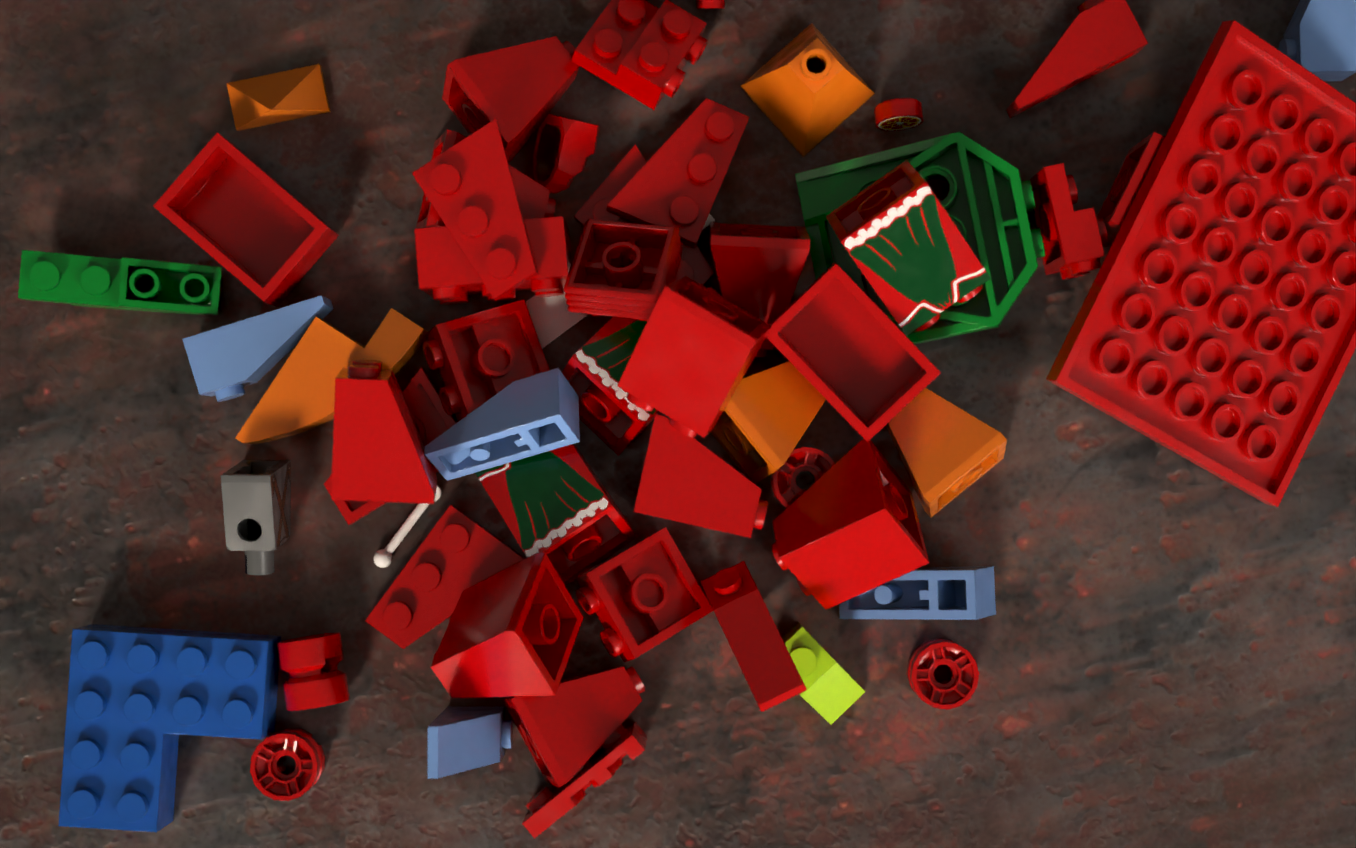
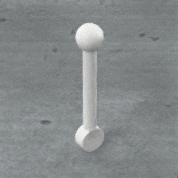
[373,485,442,568]

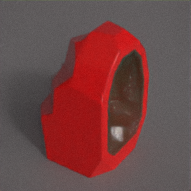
[533,114,600,193]

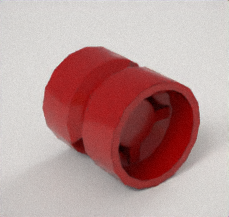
[277,632,350,711]

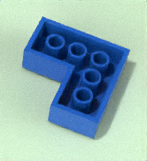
[58,624,281,832]

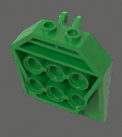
[795,132,1045,344]

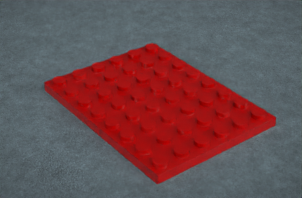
[1046,20,1356,507]

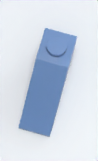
[1278,0,1356,81]
[182,295,334,402]
[424,368,580,481]
[839,566,996,620]
[427,707,513,779]

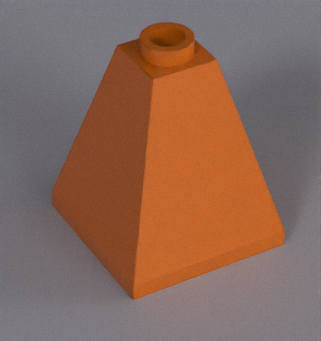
[741,23,875,158]
[711,361,826,484]
[886,388,1007,518]

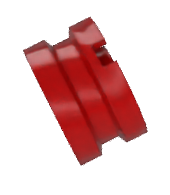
[771,447,835,508]
[906,638,979,710]
[250,728,325,801]

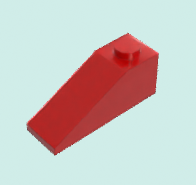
[1006,0,1148,118]
[701,561,807,712]

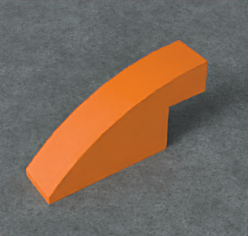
[235,308,428,444]

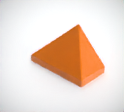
[226,64,331,131]

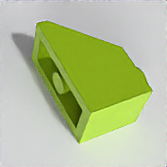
[782,622,865,725]

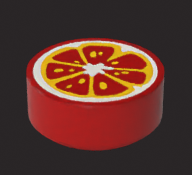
[874,98,924,131]

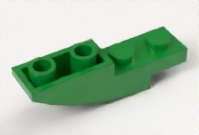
[18,250,222,315]

